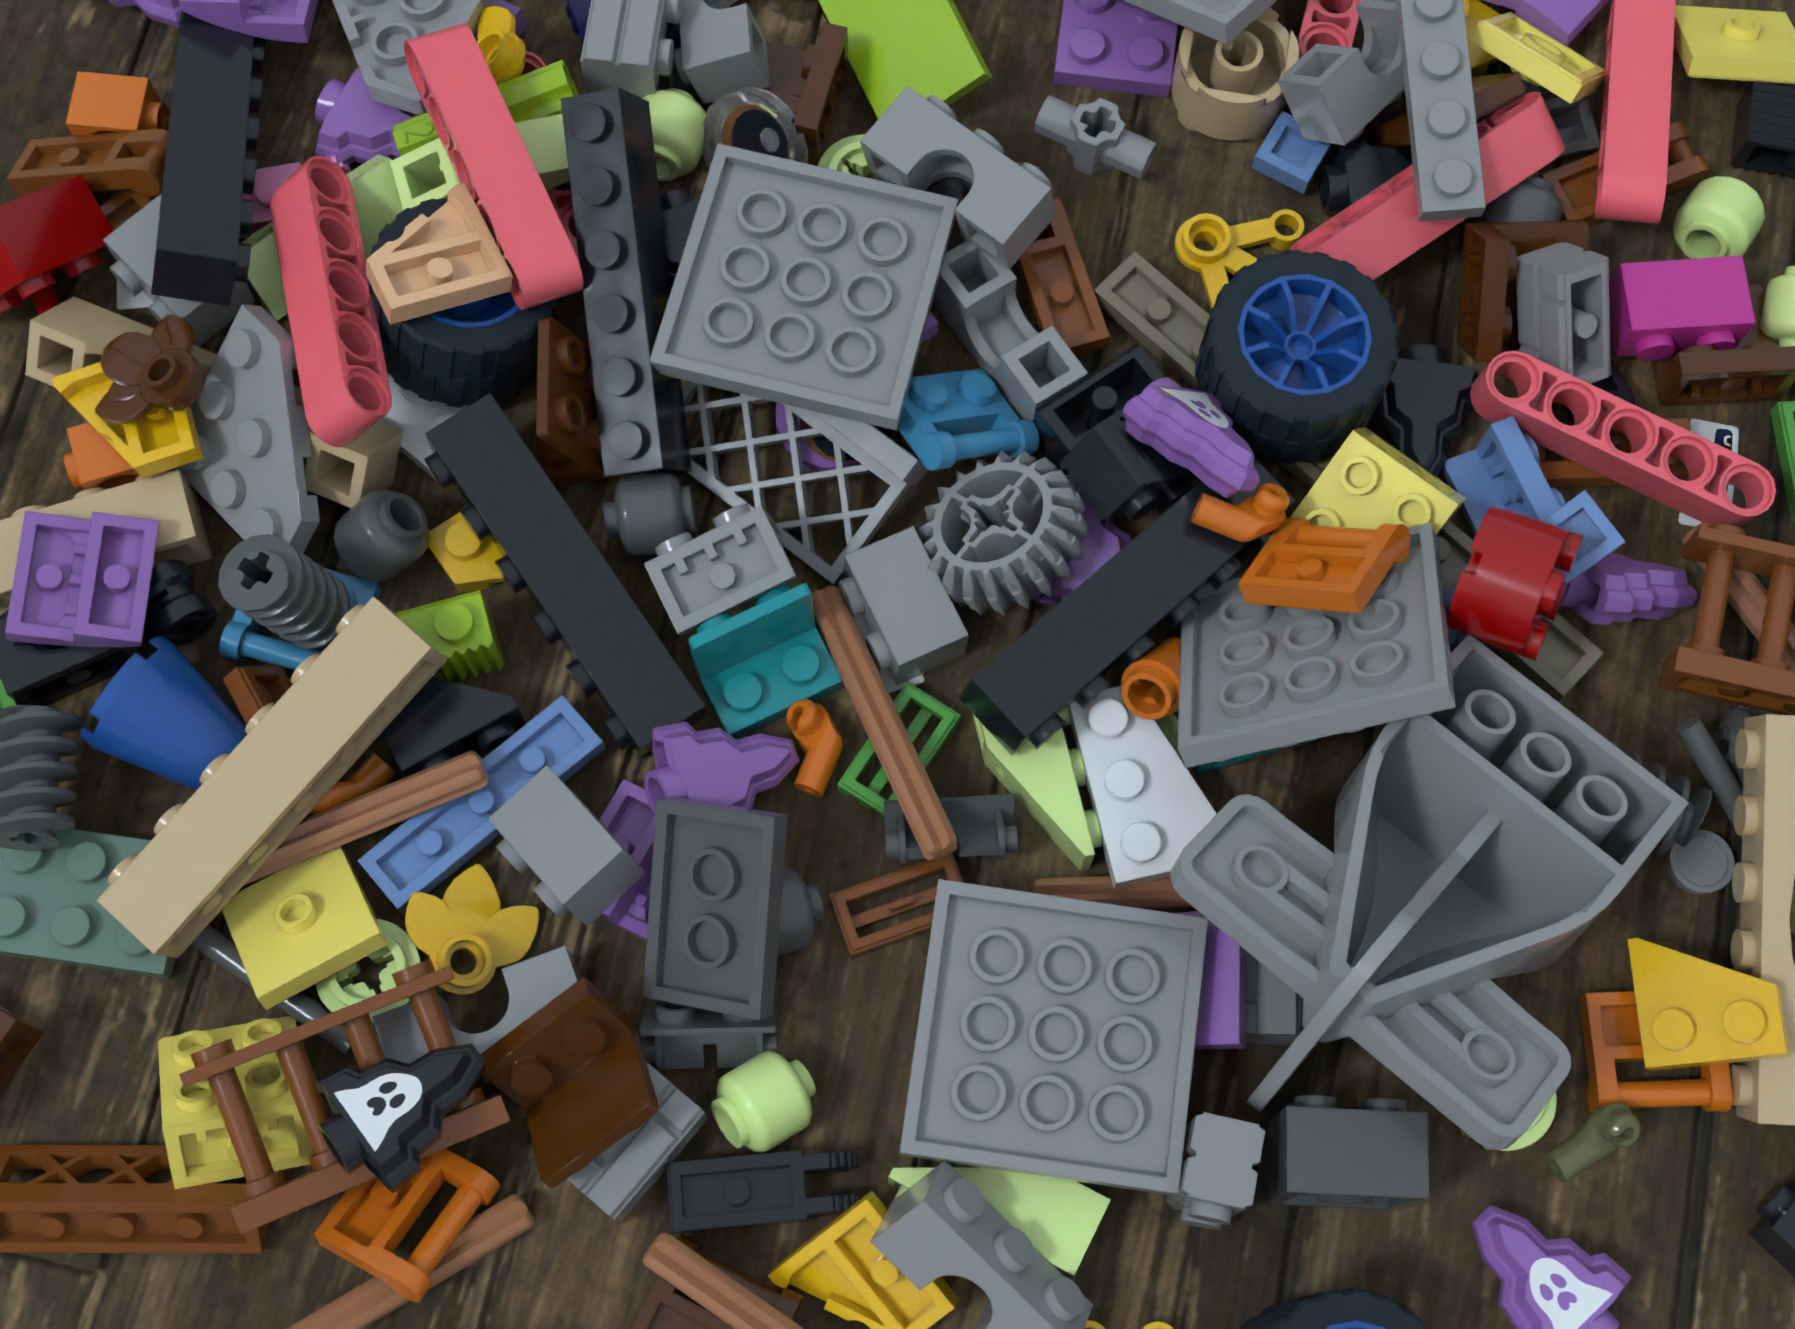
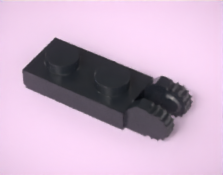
[666,1150,861,1235]

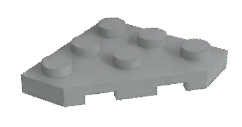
[332,0,495,115]
[176,304,320,553]

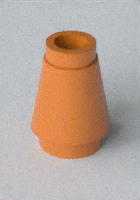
[1121,637,1181,720]

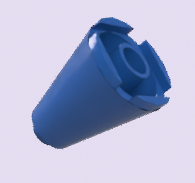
[80,636,247,791]

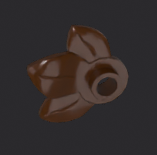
[95,315,204,424]

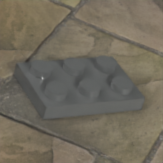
[643,796,788,1021]

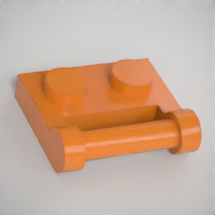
[1238,517,1411,614]
[1578,991,1733,1114]
[314,1148,500,1303]

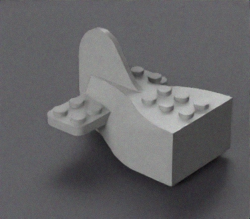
[1170,635,1689,1150]

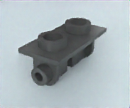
[883,794,1018,865]
[639,1001,778,1070]

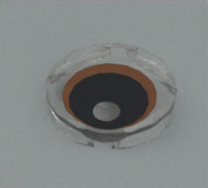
[702,86,808,171]

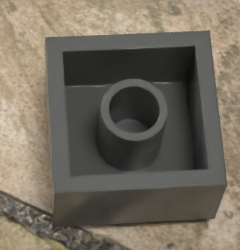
[1265,1095,1430,1211]

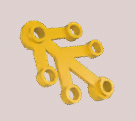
[1174,209,1305,309]

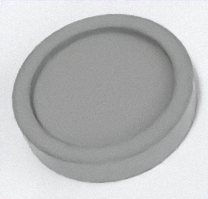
[1666,830,1735,896]

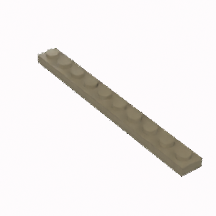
[1094,251,1604,702]

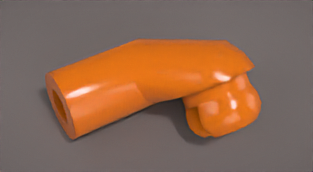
[1191,483,1290,542]
[786,699,844,797]
[309,752,397,815]

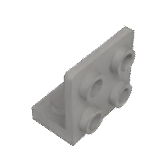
[644,503,798,636]

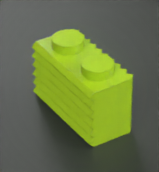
[396,590,505,681]

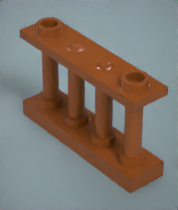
[1658,524,1795,715]
[179,959,511,1235]

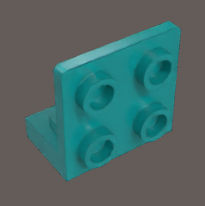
[688,583,844,740]

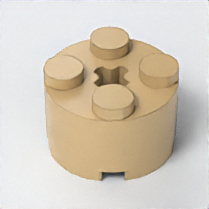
[1171,7,1299,141]

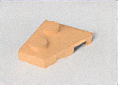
[366,183,513,325]

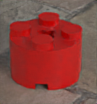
[1447,506,1584,661]

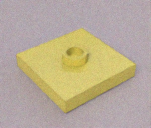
[1674,5,1795,84]
[1468,12,1607,104]
[222,846,388,1010]

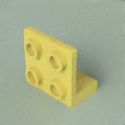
[1291,427,1467,535]
[158,1016,314,1189]

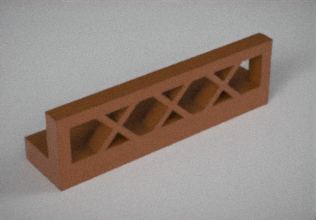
[0,1144,268,1254]

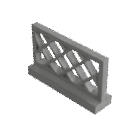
[682,380,928,585]

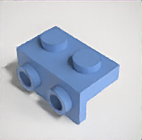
[1441,416,1566,536]

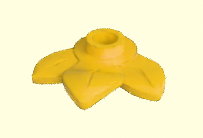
[477,6,526,85]
[405,864,539,996]

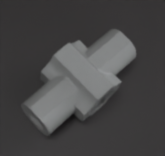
[1034,95,1158,179]

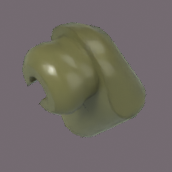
[1544,1102,1641,1183]

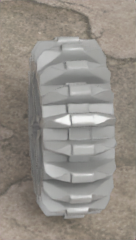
[918,450,1089,616]

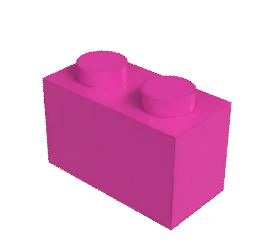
[1609,256,1756,361]

